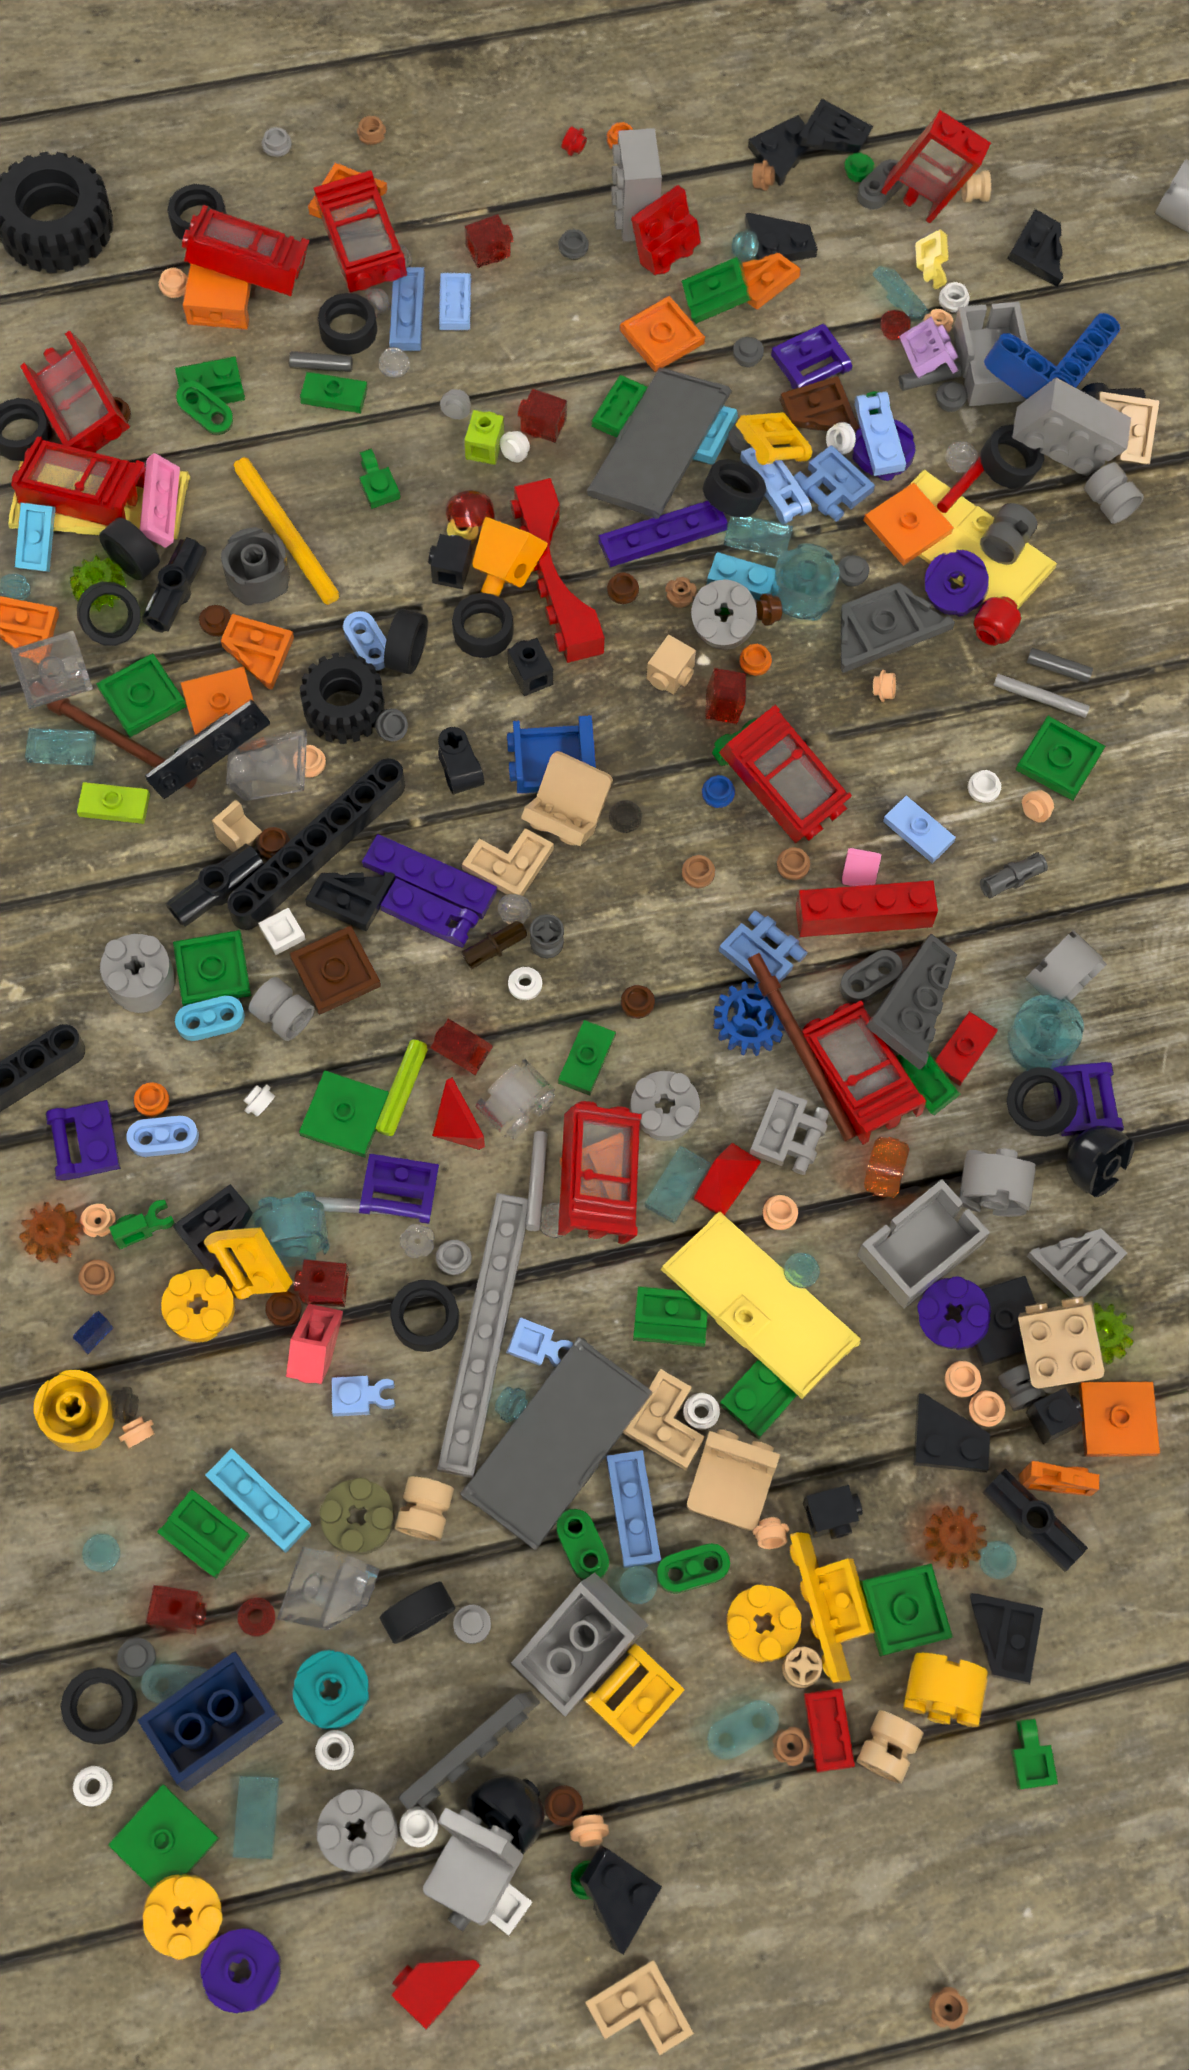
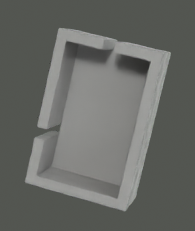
[611,128,662,242]
[953,301,1029,406]
[1012,378,1131,476]
[857,1179,990,1309]

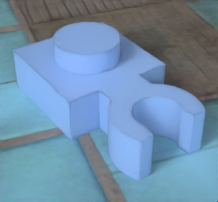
[506,1317,573,1367]
[332,1376,395,1417]

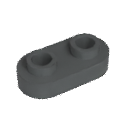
[857,160,904,209]
[840,950,903,1003]

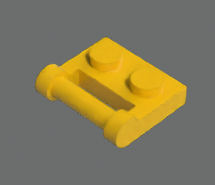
[736,413,812,465]
[204,1227,293,1300]
[583,1643,685,1748]

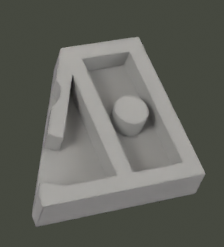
[1027,1229,1127,1298]

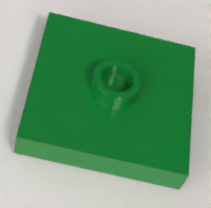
[96,653,187,738]
[1015,716,1106,801]
[173,930,252,1007]
[299,1070,389,1158]
[860,1563,953,1657]
[108,1784,220,1888]

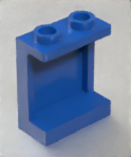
[507,715,596,794]

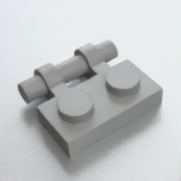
[749,1088,829,1175]

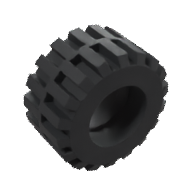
[300,653,385,744]

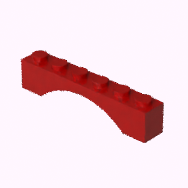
[510,478,605,663]

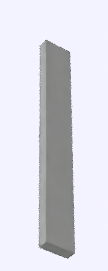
[437,1193,528,1478]

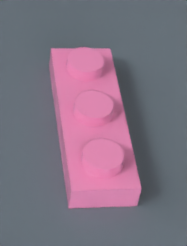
[140,453,180,548]

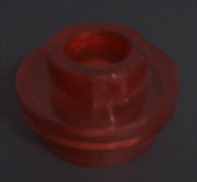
[880,310,911,340]
[237,1598,276,1637]

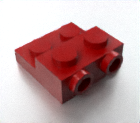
[631,185,701,276]

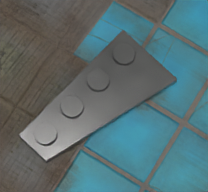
[866,934,957,1070]
[398,1691,540,1810]

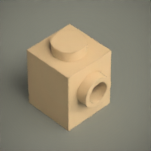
[647,634,696,695]

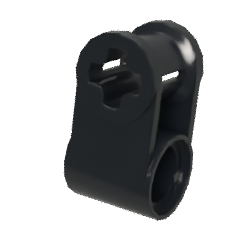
[438,727,485,795]

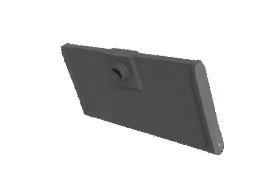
[587,368,732,519]
[460,1337,653,1551]

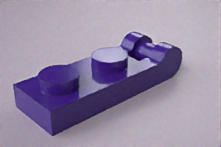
[380,878,480,948]

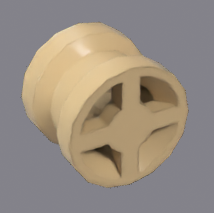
[961,170,991,203]
[782,1647,822,1689]

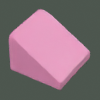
[841,848,881,886]

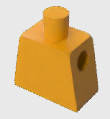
[472,517,548,597]

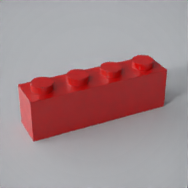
[795,880,938,937]

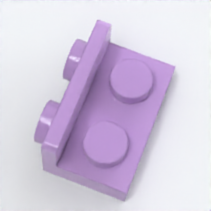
[899,317,959,378]

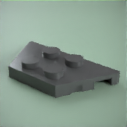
[841,582,955,673]

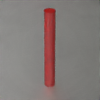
[937,456,985,513]

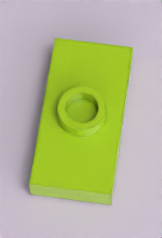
[77,782,150,824]

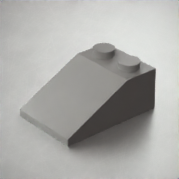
[511,1573,649,1716]

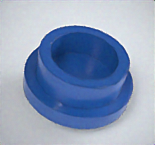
[702,775,735,808]

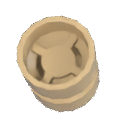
[395,1476,454,1541]
[856,1710,924,1784]

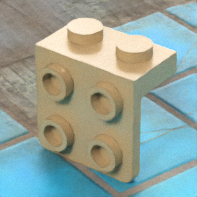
[521,751,613,846]
[1018,1296,1105,1388]
[687,1429,780,1531]

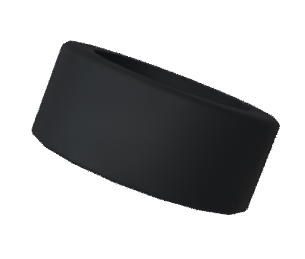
[167,184,226,240]
[318,293,377,355]
[0,398,52,461]
[981,424,1044,488]
[702,459,767,518]
[99,518,160,580]
[77,582,141,646]
[452,593,514,658]
[384,609,428,674]
[1006,1067,1078,1137]
[390,1279,459,1352]
[379,1581,456,1644]
[61,1667,138,1745]

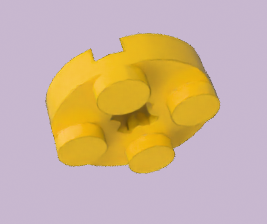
[161,1269,235,1342]
[726,1585,802,1663]
[142,1874,222,1960]

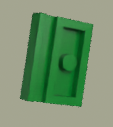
[682,257,751,324]
[175,356,245,404]
[633,1286,708,1347]
[719,1359,798,1440]
[157,1489,250,1579]

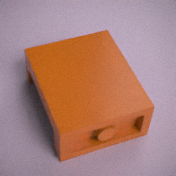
[183,264,251,330]

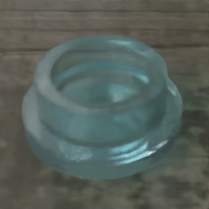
[732,230,759,262]
[0,574,31,600]
[784,1253,820,1288]
[495,1386,527,1423]
[82,1534,121,1572]
[979,1541,1017,1579]
[620,1566,657,1604]

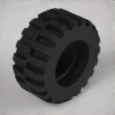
[0,152,113,273]

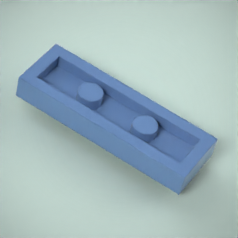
[389,267,425,351]
[606,1450,661,1568]

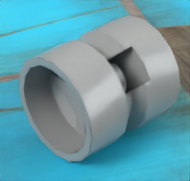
[1084,462,1144,524]
[248,977,315,1041]

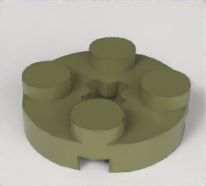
[320,1478,394,1555]

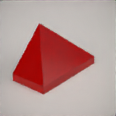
[432,1077,485,1150]
[694,1143,761,1215]

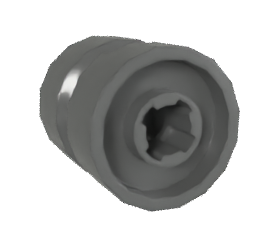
[980,503,1038,565]

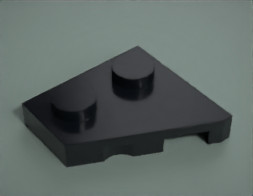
[796,98,873,153]
[1007,209,1063,287]
[744,213,817,261]
[305,872,395,932]
[172,1184,253,1277]
[914,1393,990,1473]
[970,1593,1043,1685]
[580,1845,662,1955]

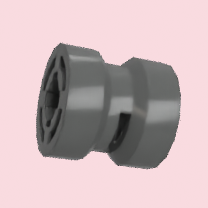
[530,914,564,959]
[998,1363,1047,1411]

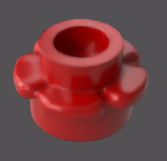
[561,126,587,156]

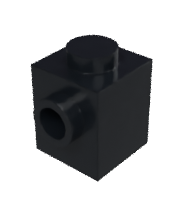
[428,534,472,589]
[507,638,553,696]
[1025,1388,1083,1445]
[803,1485,863,1539]

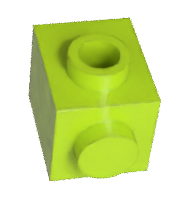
[464,410,504,465]

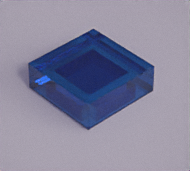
[72,1311,113,1354]

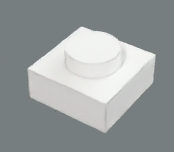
[258,908,306,955]
[489,1884,533,1936]

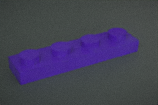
[598,501,728,568]
[362,834,497,920]

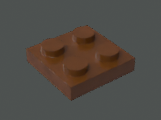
[289,926,381,1015]

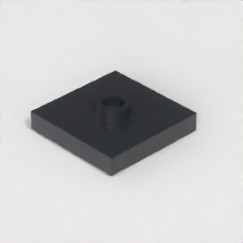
[960,1276,1036,1366]

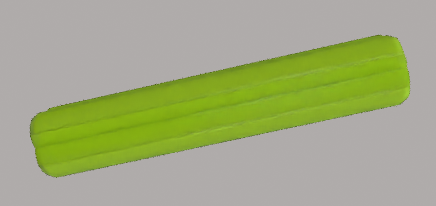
[376,1039,428,1137]

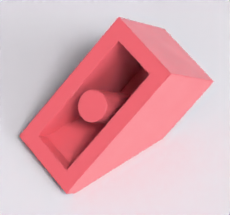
[286,1304,343,1384]

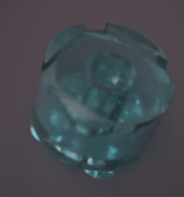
[772,543,840,621]
[1007,995,1084,1070]
[253,1191,330,1267]

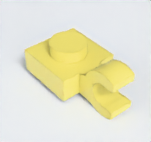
[915,229,948,289]

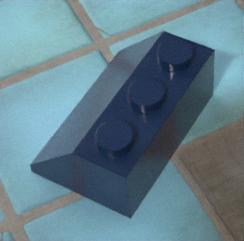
[137,1651,283,1792]

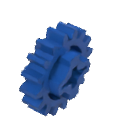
[713,981,785,1056]

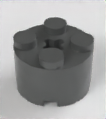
[221,527,290,605]

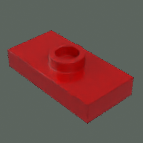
[936,1011,998,1086]
[803,1688,855,1773]

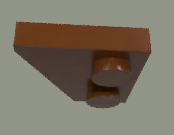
[779,376,859,434]

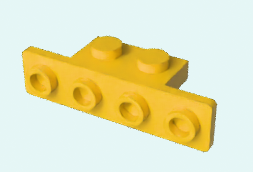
[790,1532,875,1683]

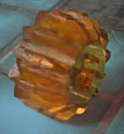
[864,1136,910,1198]
[19,1202,82,1263]
[923,1506,987,1570]

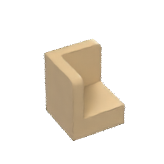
[212,800,262,853]

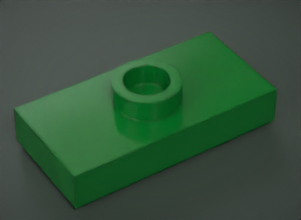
[300,372,368,413]
[591,375,647,438]
[558,1020,616,1096]
[896,1051,961,1116]

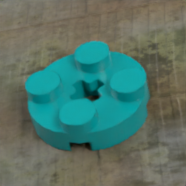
[293,1650,369,1730]

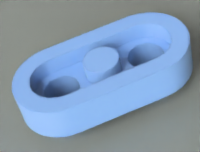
[343,611,386,671]
[127,1116,199,1157]

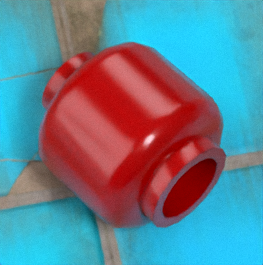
[973,596,1022,646]

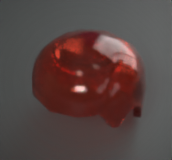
[445,489,495,527]

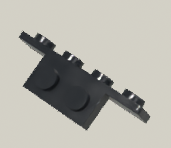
[145,700,270,799]

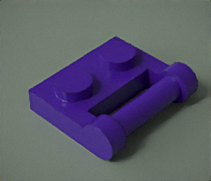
[771,323,852,389]
[1052,1062,1124,1136]
[45,1100,121,1181]
[359,1153,439,1224]

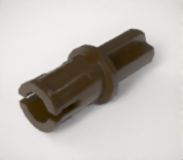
[461,920,527,970]

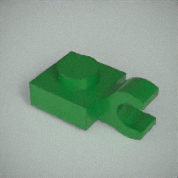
[359,449,401,509]
[109,1200,175,1249]
[1011,1719,1058,1790]

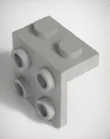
[423,1808,524,1925]

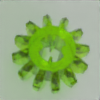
[70,555,126,612]
[1093,1303,1134,1365]

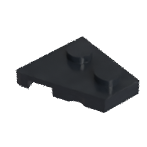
[748,115,810,186]

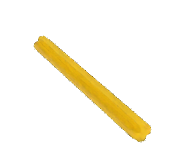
[234,457,339,605]

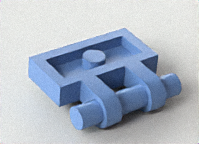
[794,445,875,521]
[719,910,808,983]

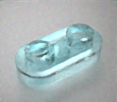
[141,1664,208,1704]
[707,1700,779,1760]

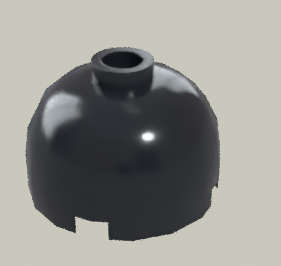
[1066,1126,1134,1197]
[467,1775,545,1854]

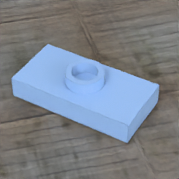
[439,273,471,330]
[883,796,956,863]

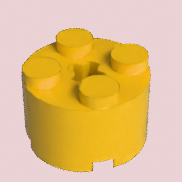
[33,1370,116,1452]
[903,1653,988,1727]

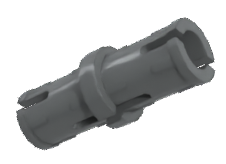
[980,852,1048,899]

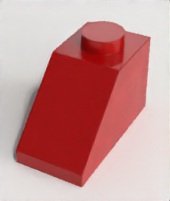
[391,1960,482,2030]

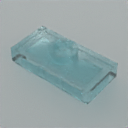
[872,266,929,320]
[724,516,793,558]
[25,728,97,765]
[644,1146,711,1224]
[233,1776,279,1859]

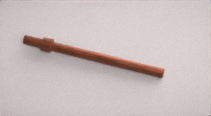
[28,683,197,789]
[747,953,857,1142]

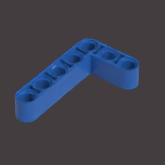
[984,313,1121,399]

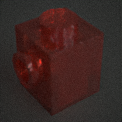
[465,214,513,268]
[517,389,567,443]
[706,668,746,724]
[430,1018,493,1076]
[294,1259,350,1307]
[146,1585,207,1635]

